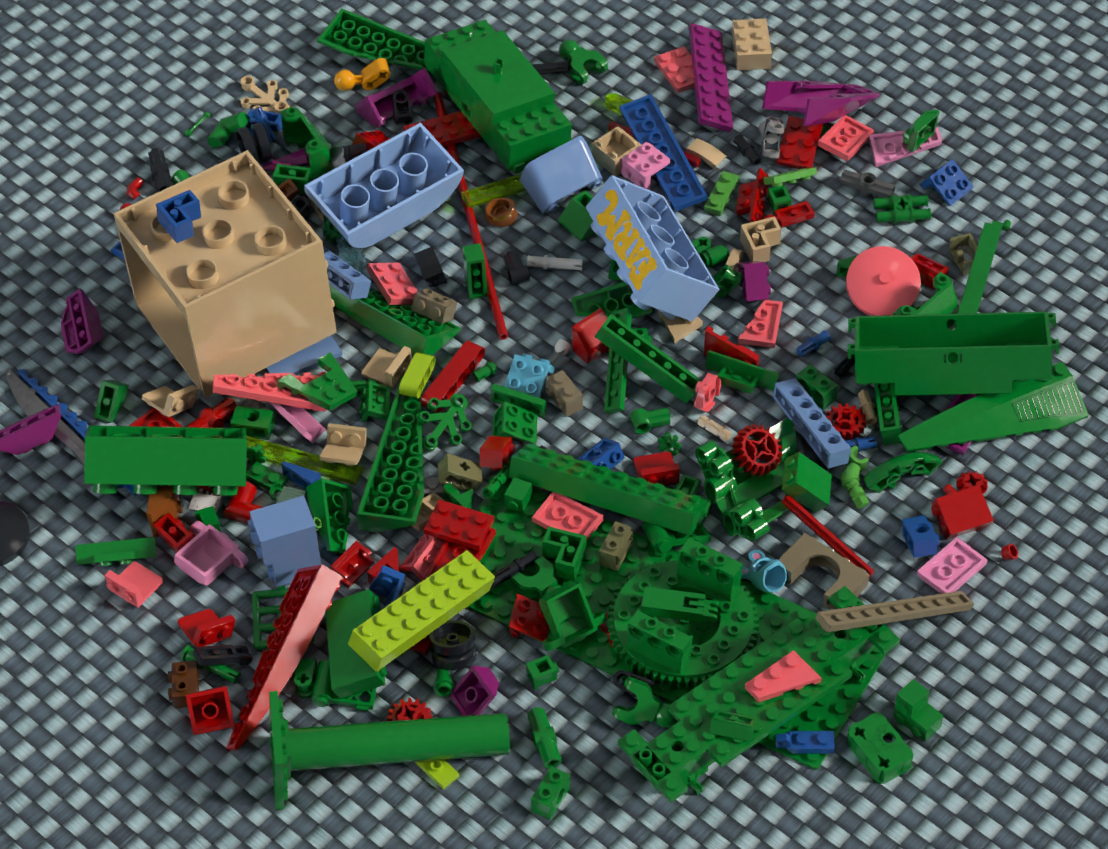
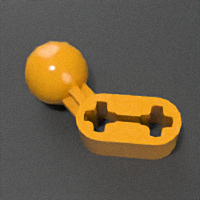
[334,58,390,92]

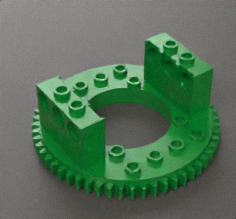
[608,538,759,688]

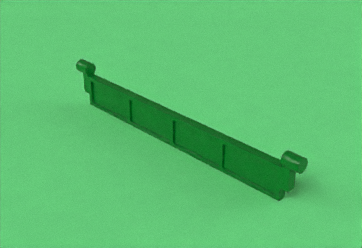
[955,220,1011,322]

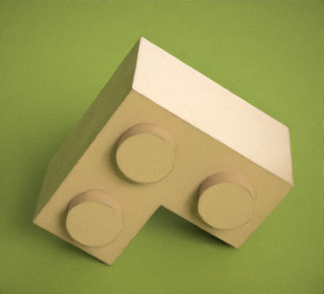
[740,217,781,262]

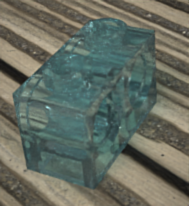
[336,237,367,274]

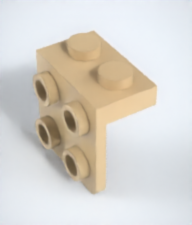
[142,385,198,417]

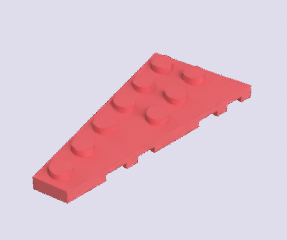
[212,372,326,412]

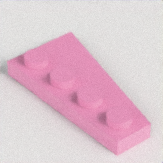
[869,127,942,167]

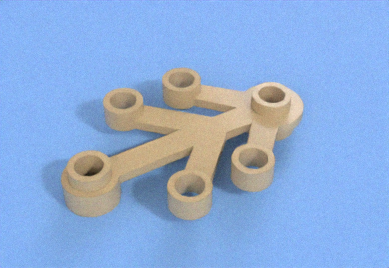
[241,76,290,114]

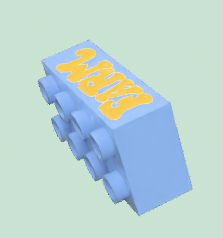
[586,175,720,322]

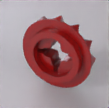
[956,470,988,494]

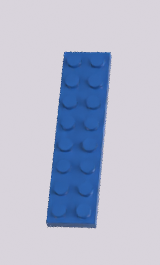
[619,94,707,212]

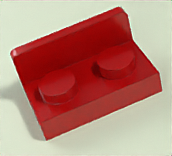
[910,253,950,289]

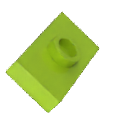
[415,760,459,790]

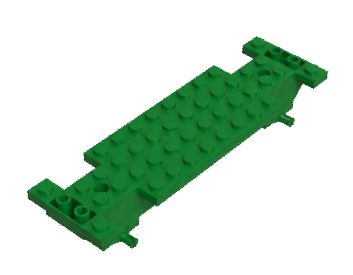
[618,586,900,803]

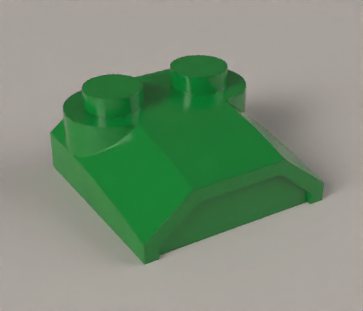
[902,110,940,153]

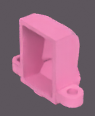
[174,521,248,586]

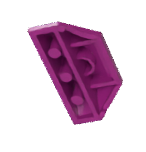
[61,288,104,354]
[0,404,61,455]

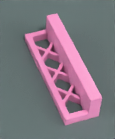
[270,402,326,443]

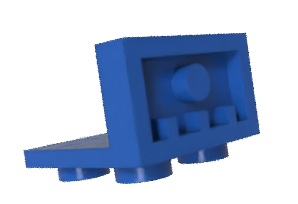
[919,159,973,206]
[369,565,406,609]

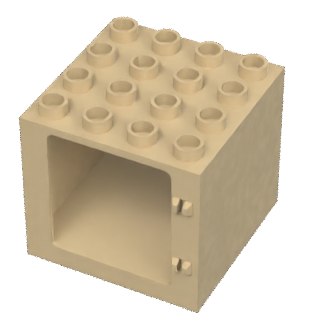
[113,150,337,398]

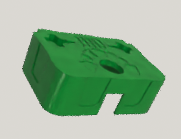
[846,712,913,784]

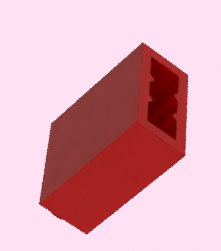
[931,485,994,540]

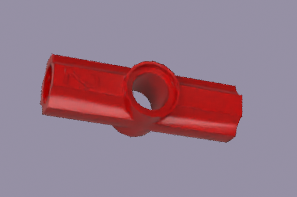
[186,398,237,428]

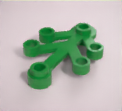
[418,394,472,453]

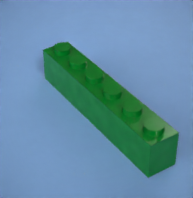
[594,314,702,404]

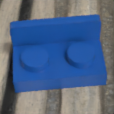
[577,437,625,470]

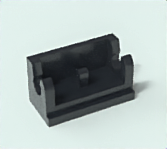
[414,246,448,287]

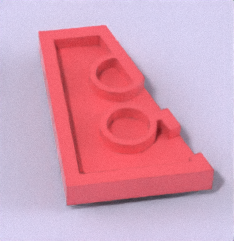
[745,650,821,702]

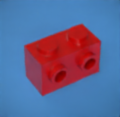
[480,436,515,470]
[153,512,195,553]

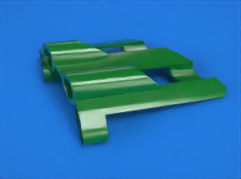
[695,418,800,541]

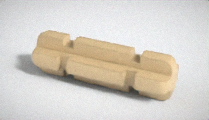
[697,415,732,441]

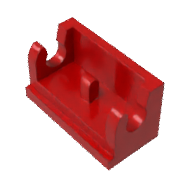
[331,540,375,588]

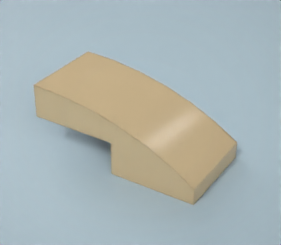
[686,138,726,169]
[411,492,445,530]

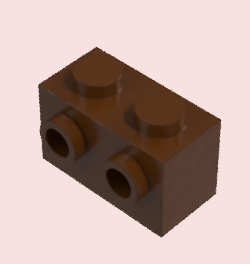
[168,660,199,708]

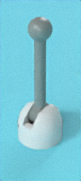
[546,339,571,378]

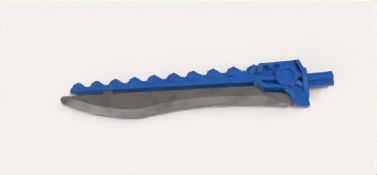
[6,369,141,496]

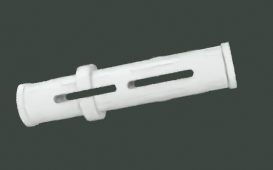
[527,255,583,271]

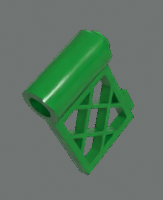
[641,521,711,554]
[311,660,376,712]

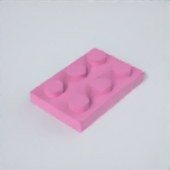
[916,537,987,594]

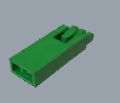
[641,586,719,622]

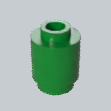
[701,244,729,267]

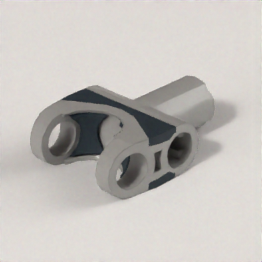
[759,116,785,158]

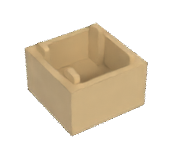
[592,126,641,177]

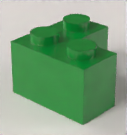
[542,526,587,581]
[893,679,943,741]

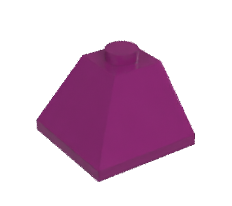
[450,665,499,716]

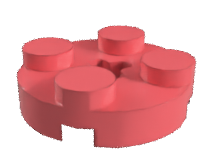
[694,373,721,412]

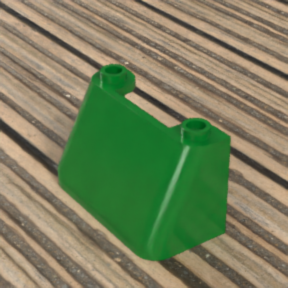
[280,107,334,180]
[893,272,959,328]

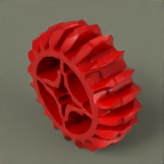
[731,424,783,477]

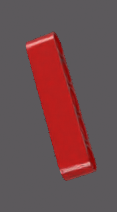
[420,340,485,413]

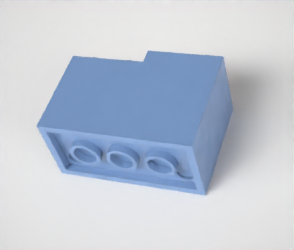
[248,496,321,587]

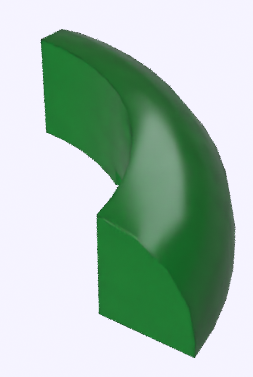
[864,452,943,492]

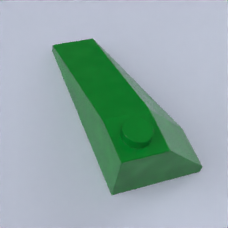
[571,281,652,318]
[306,478,353,555]

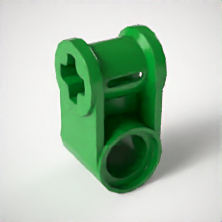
[713,264,743,297]
[294,658,317,698]

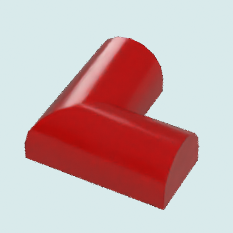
[223,481,263,524]

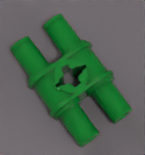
[873,194,931,224]

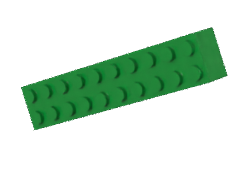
[508,444,707,536]

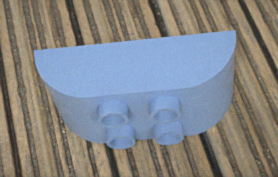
[304,123,464,248]

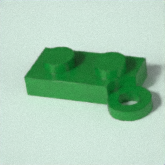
[246,462,288,501]

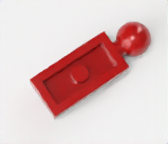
[763,201,815,228]

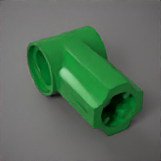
[630,408,671,434]

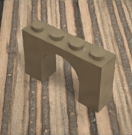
[778,533,869,610]

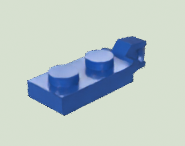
[775,731,835,754]

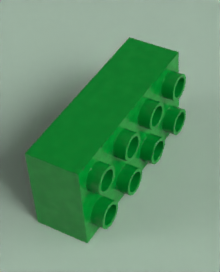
[84,425,247,496]

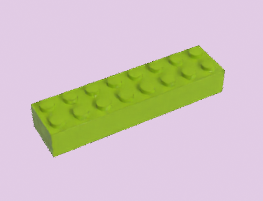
[348,550,495,672]

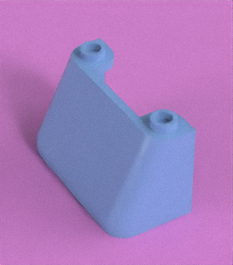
[520,136,603,214]

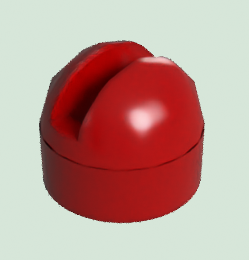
[1001,543,1018,560]

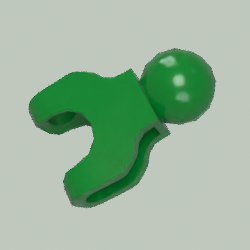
[559,39,608,85]
[511,556,561,600]
[611,677,678,728]

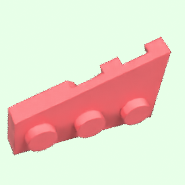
[738,299,783,348]

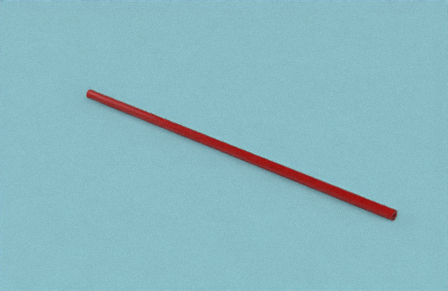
[433,92,508,340]

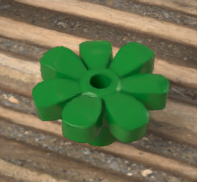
[658,432,681,456]
[246,444,267,464]

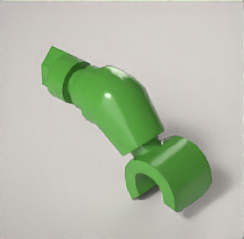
[840,446,869,509]

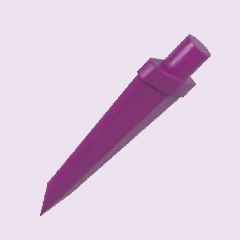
[262,149,309,171]

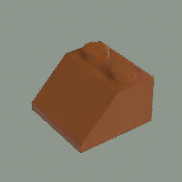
[147,485,183,537]

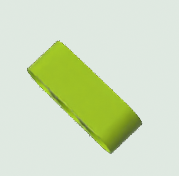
[399,352,435,398]

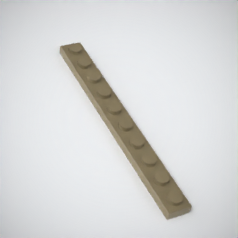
[815,591,974,632]

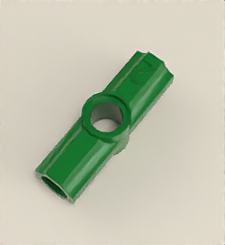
[527,707,562,769]

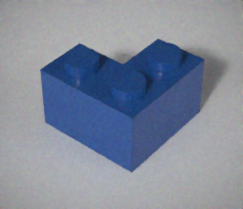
[156,190,201,243]

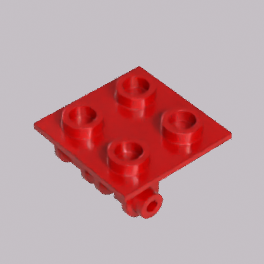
[509,594,549,642]

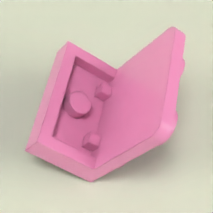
[621,142,670,190]

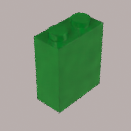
[782,452,832,513]

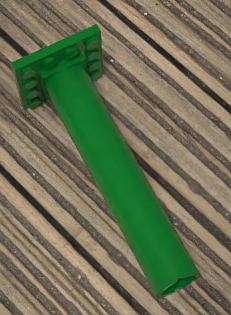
[269,691,510,810]

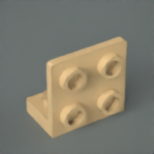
[361,346,412,389]
[319,423,367,466]

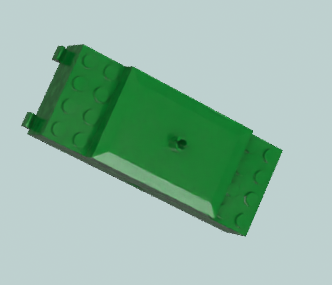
[424,20,572,174]
[847,311,1059,395]

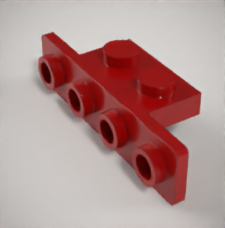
[735,168,768,222]

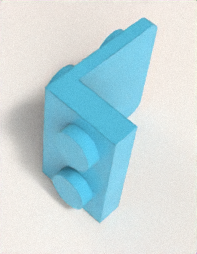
[505,353,555,397]

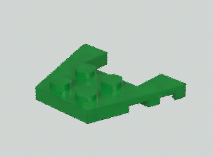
[277,353,357,411]

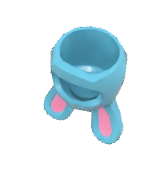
[741,550,787,593]

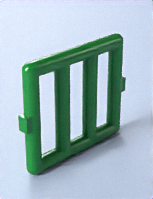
[252,585,315,649]

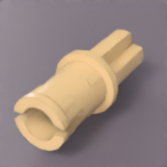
[858,390,878,425]

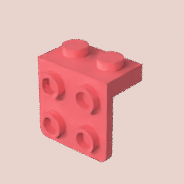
[105,561,163,608]

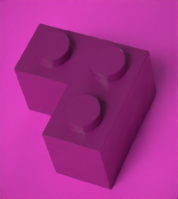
[737,261,771,301]

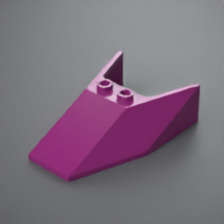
[762,81,880,126]

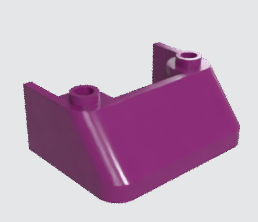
[354,68,438,128]

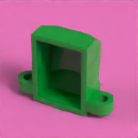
[539,581,607,651]

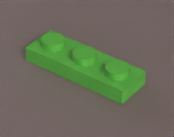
[763,167,817,187]
[704,171,739,216]

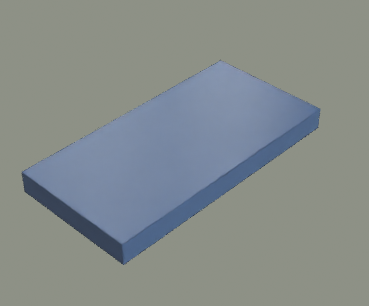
[265,336,342,375]

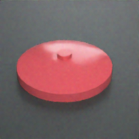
[846,246,921,316]

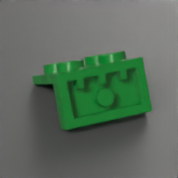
[492,401,537,444]

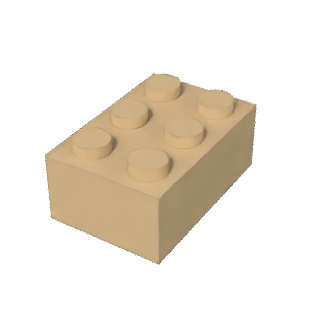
[732,19,772,70]

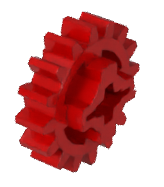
[826,403,867,441]
[387,697,432,721]

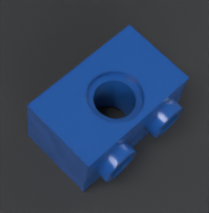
[902,515,940,558]

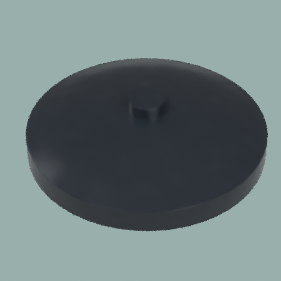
[0,501,30,566]

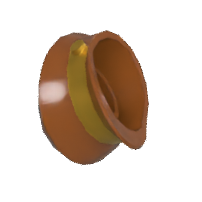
[485,198,518,227]

